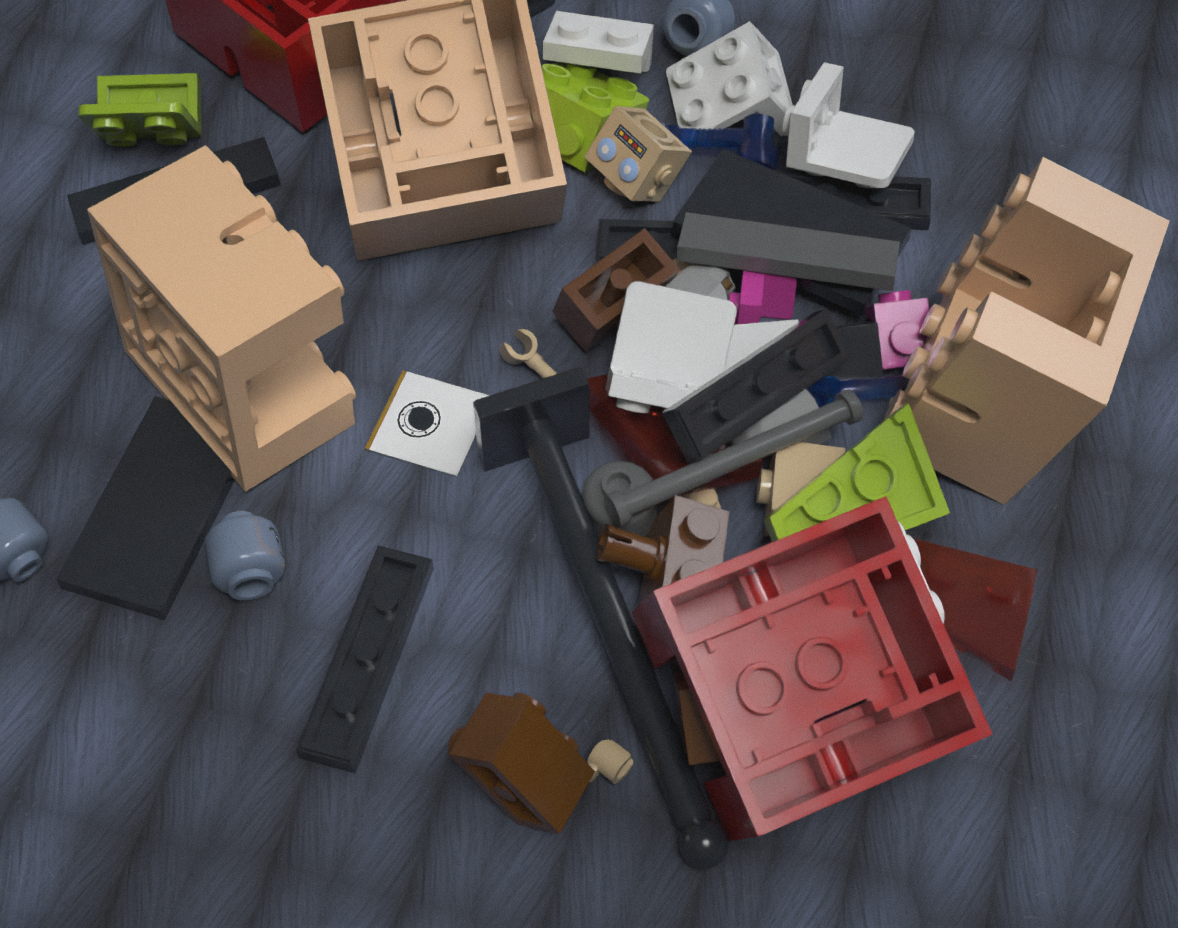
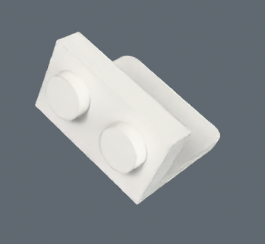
[782,63,915,188]
[605,281,737,413]

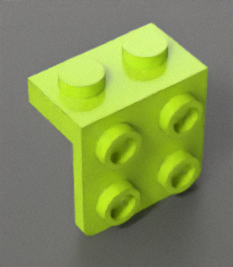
[531,62,649,172]
[78,73,202,147]

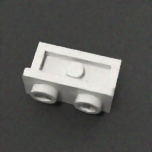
[543,11,654,73]

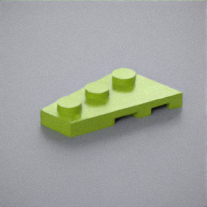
[764,403,950,542]

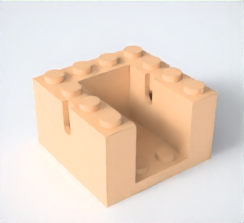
[308,0,567,261]
[87,145,356,492]
[884,157,1170,505]

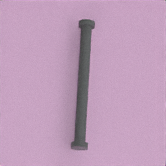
[604,389,863,528]

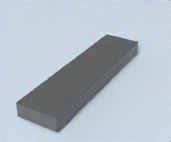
[676,212,900,291]

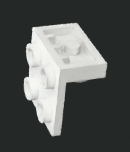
[666,21,793,147]

